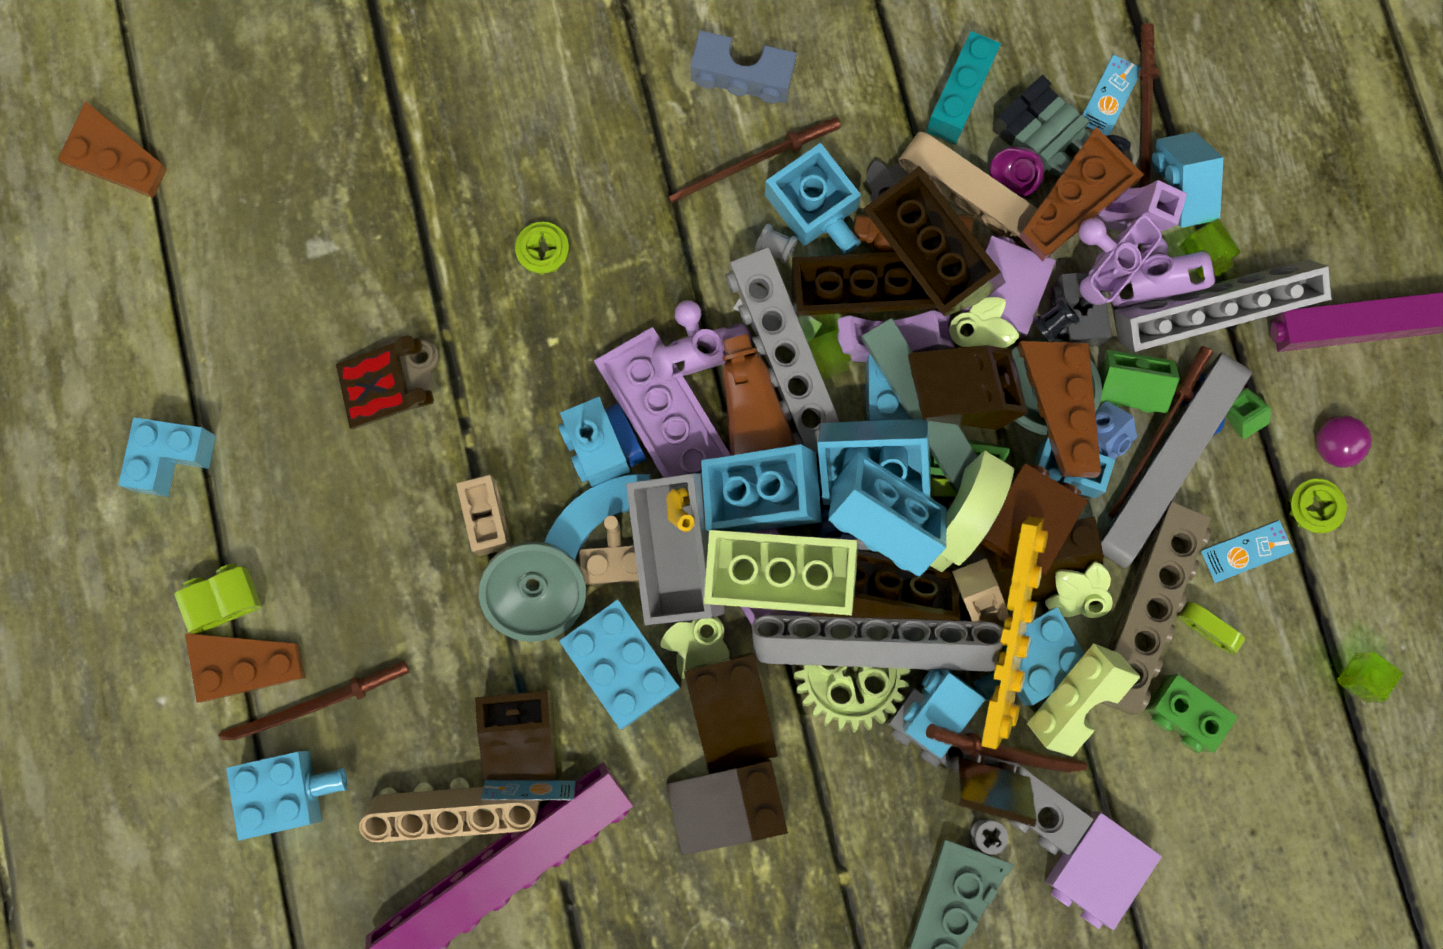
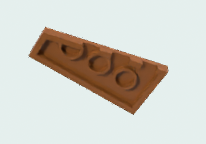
[1019,127,1144,261]

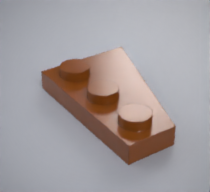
[57,101,167,198]
[185,633,305,703]

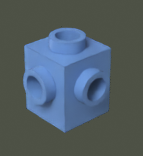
[1095,401,1137,459]

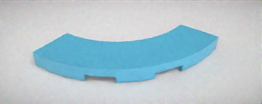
[544,474,650,561]

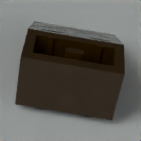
[907,345,1028,430]
[475,691,559,801]

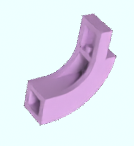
[1095,180,1187,231]
[838,310,955,362]

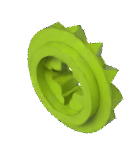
[515,222,570,276]
[1289,479,1347,534]

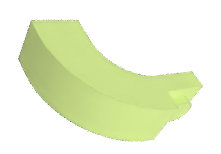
[930,451,1015,572]

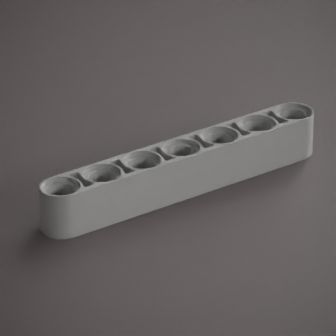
[1100,353,1252,569]
[752,615,1004,671]

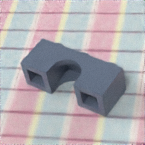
[690,30,797,103]

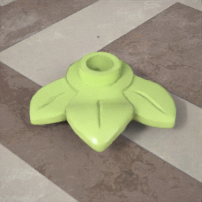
[949,297,1019,348]
[1045,561,1113,618]
[660,617,730,679]

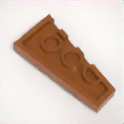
[1017,341,1101,478]

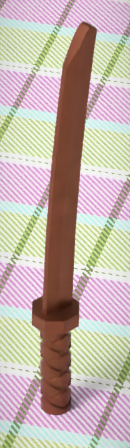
[1137,23,1160,188]
[669,117,841,203]
[1108,346,1213,518]
[218,660,410,740]
[926,724,1088,773]

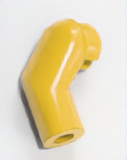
[666,487,695,532]

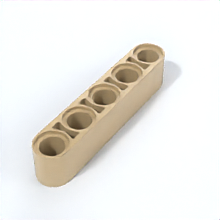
[898,132,1038,250]
[359,787,541,842]

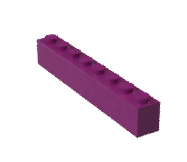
[365,762,633,949]

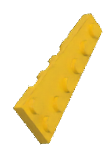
[982,516,1048,749]

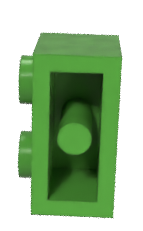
[1099,350,1180,413]
[1145,674,1238,754]

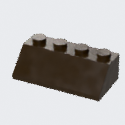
[863,166,1006,316]
[791,252,937,316]
[953,516,1103,616]
[809,550,960,621]

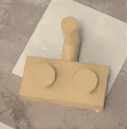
[580,516,639,585]

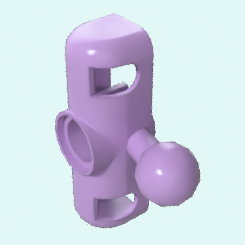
[1078,216,1162,305]
[1109,238,1215,307]
[651,300,753,381]

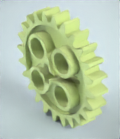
[794,664,910,733]

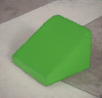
[1226,387,1271,439]

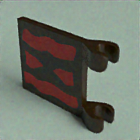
[336,335,434,429]

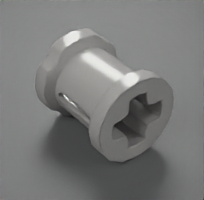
[755,223,798,265]
[970,819,1008,855]

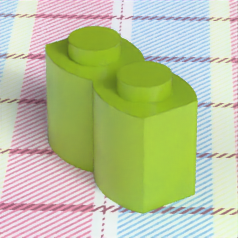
[174,564,262,634]

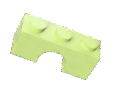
[1027,643,1140,757]

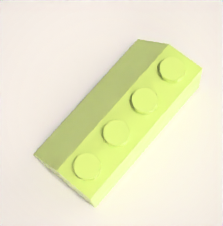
[704,530,858,615]

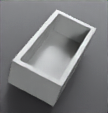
[626,474,725,625]

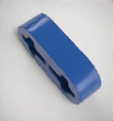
[605,403,646,467]

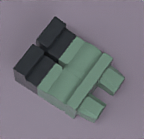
[992,74,1091,179]

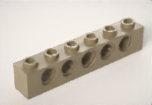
[1100,501,1211,715]

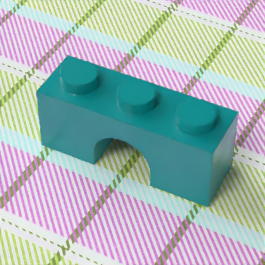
[926,31,1001,145]

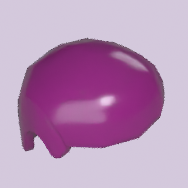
[989,145,1044,197]
[1316,415,1372,468]

